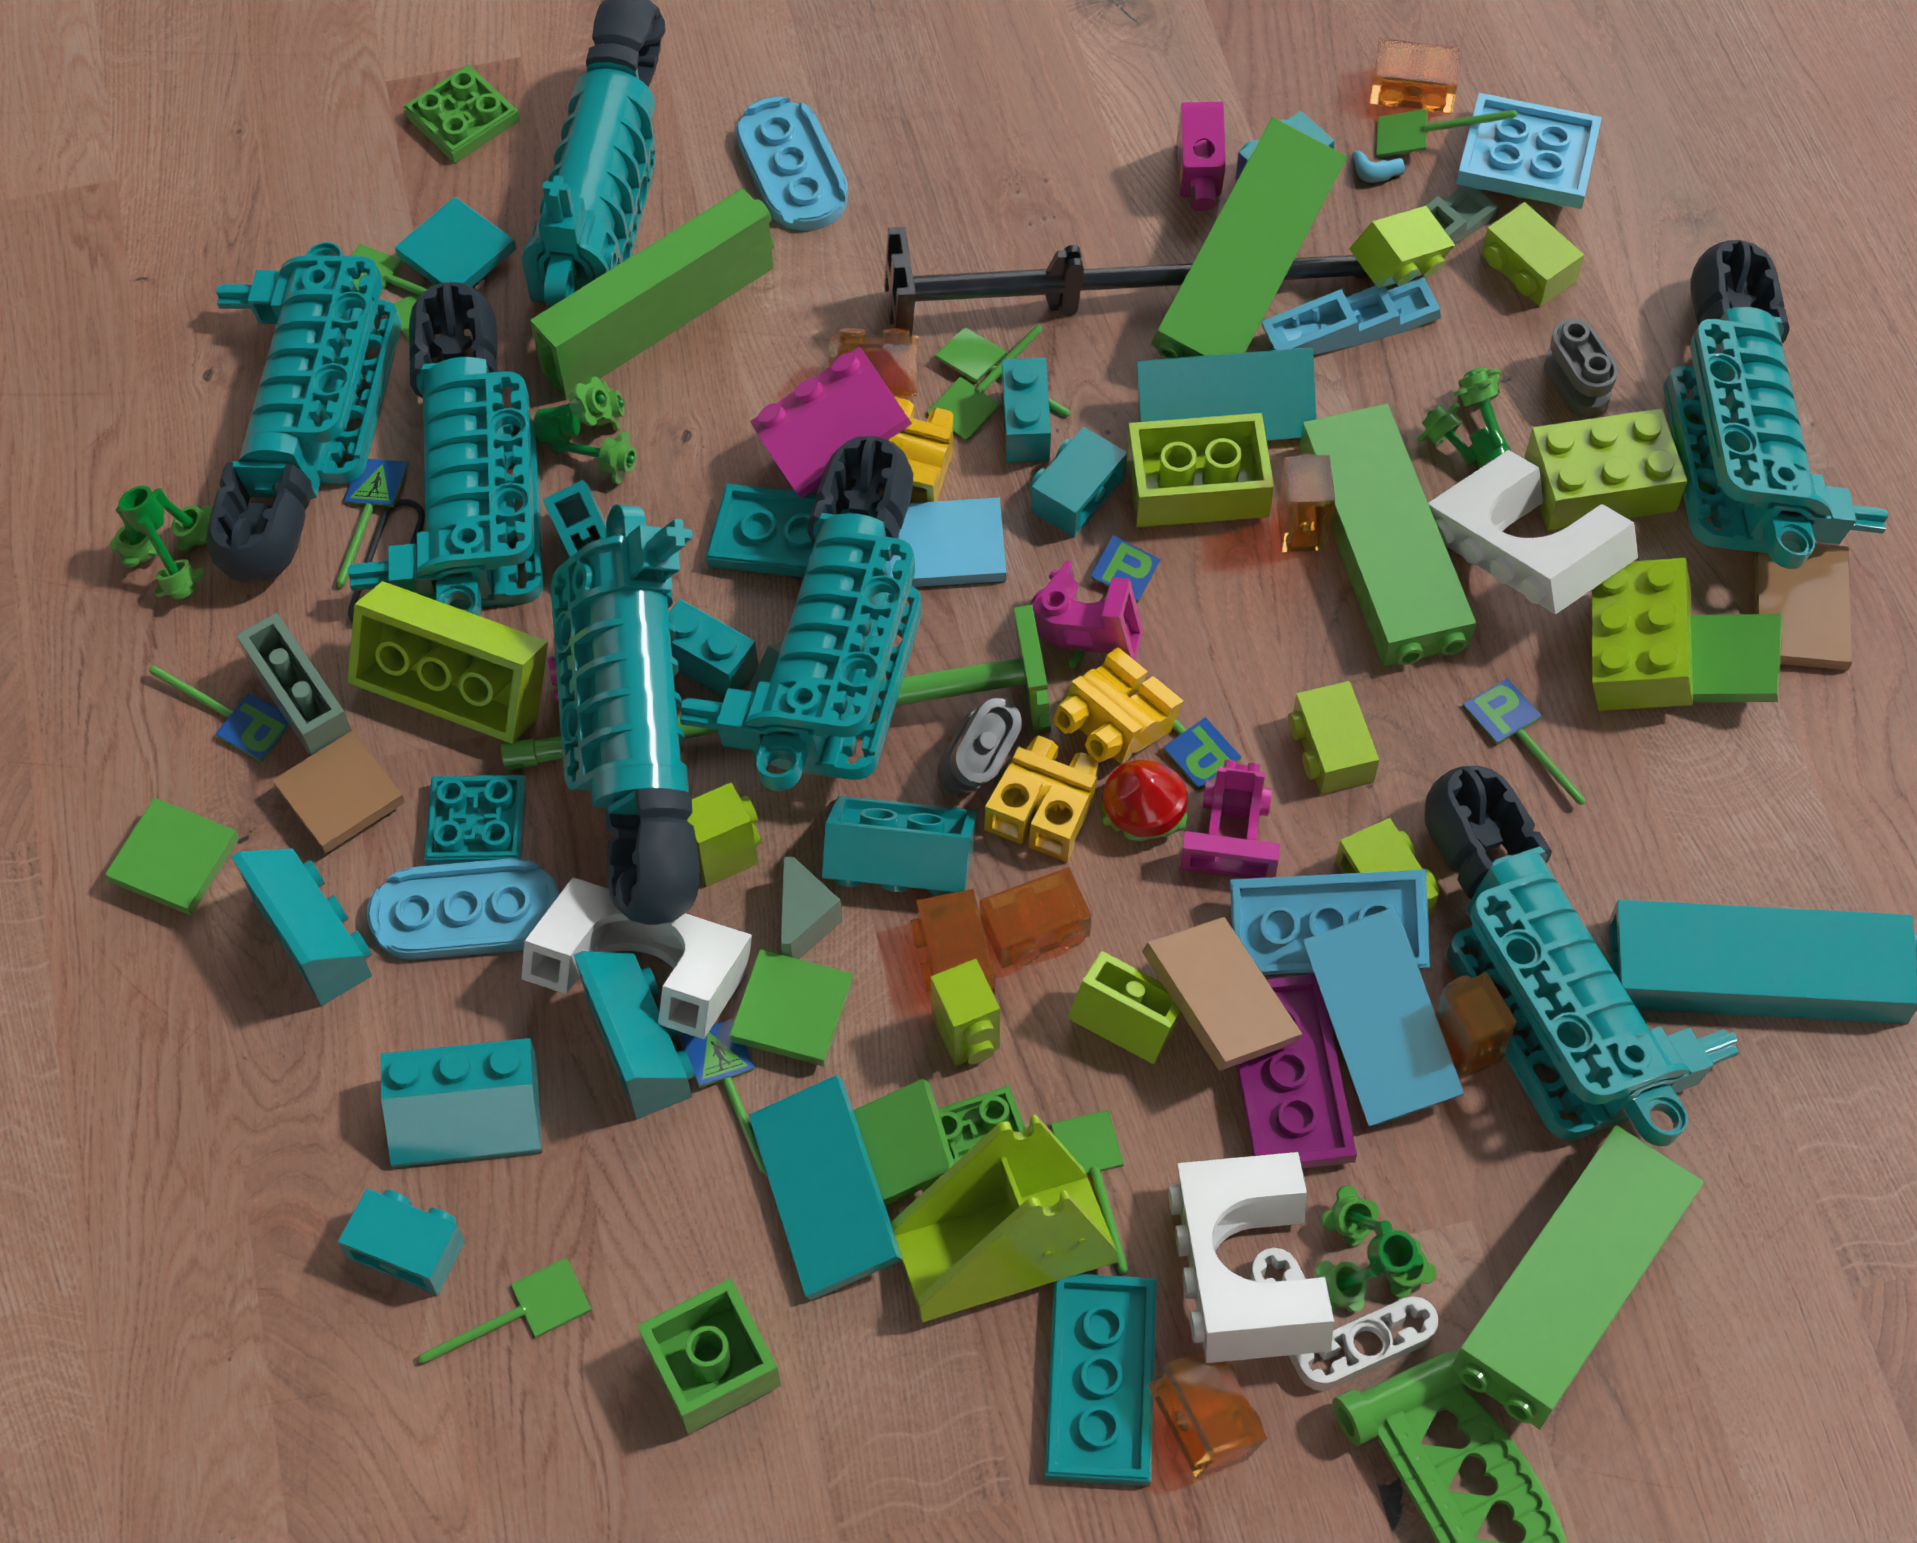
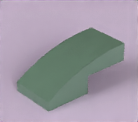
[1425,185,1498,244]

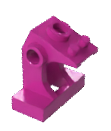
[1031,560,1143,661]
[1180,760,1280,879]

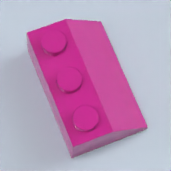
[750,347,912,499]

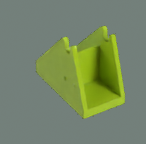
[891,1115,1118,1322]

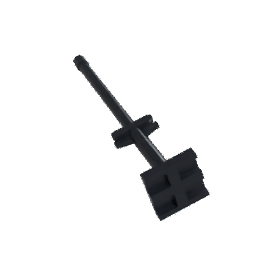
[884,227,1370,352]

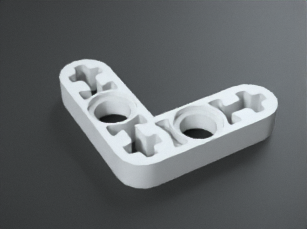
[1250,1248,1438,1391]

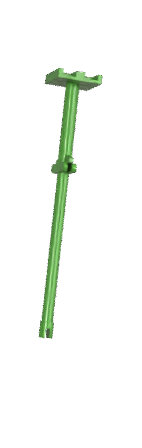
[501,605,1051,771]

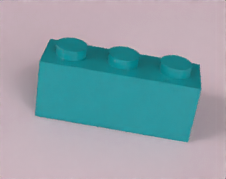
[822,795,978,897]
[231,849,372,1006]
[573,951,696,1119]
[380,1038,542,1169]

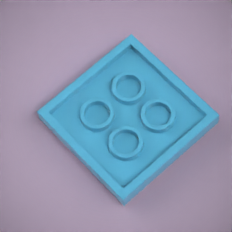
[1456,93,1602,209]

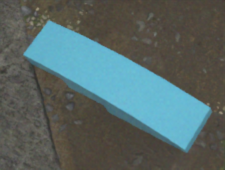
[1261,276,1441,355]

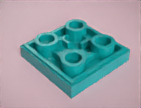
[394,197,516,287]
[424,775,527,866]

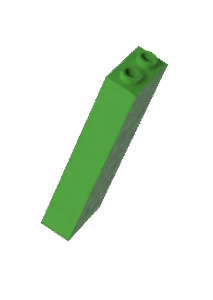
[1150,117,1348,359]
[530,188,774,400]
[1299,403,1476,667]
[1450,1125,1704,1430]

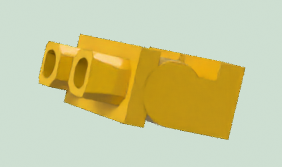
[880,397,954,503]
[1053,647,1184,764]
[984,735,1098,863]

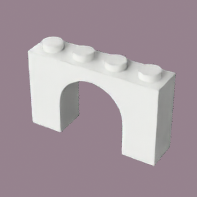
[1428,450,1638,614]
[521,877,752,1039]
[1168,1152,1334,1363]

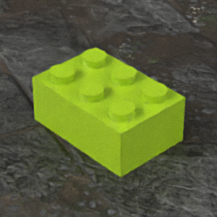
[1524,408,1687,531]
[1127,413,1274,527]
[1592,557,1693,711]

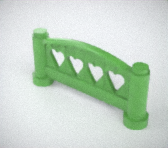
[1332,1351,1568,1543]

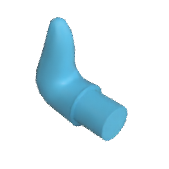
[1352,150,1405,183]

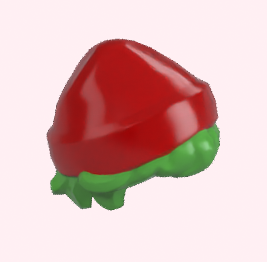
[1101,760,1188,841]

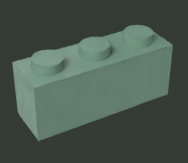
[236,613,351,756]

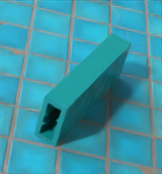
[1609,900,1917,1024]

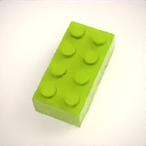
[347,581,548,744]

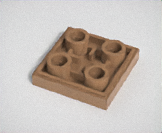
[272,730,405,854]

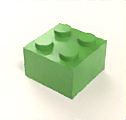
[637,1278,781,1434]

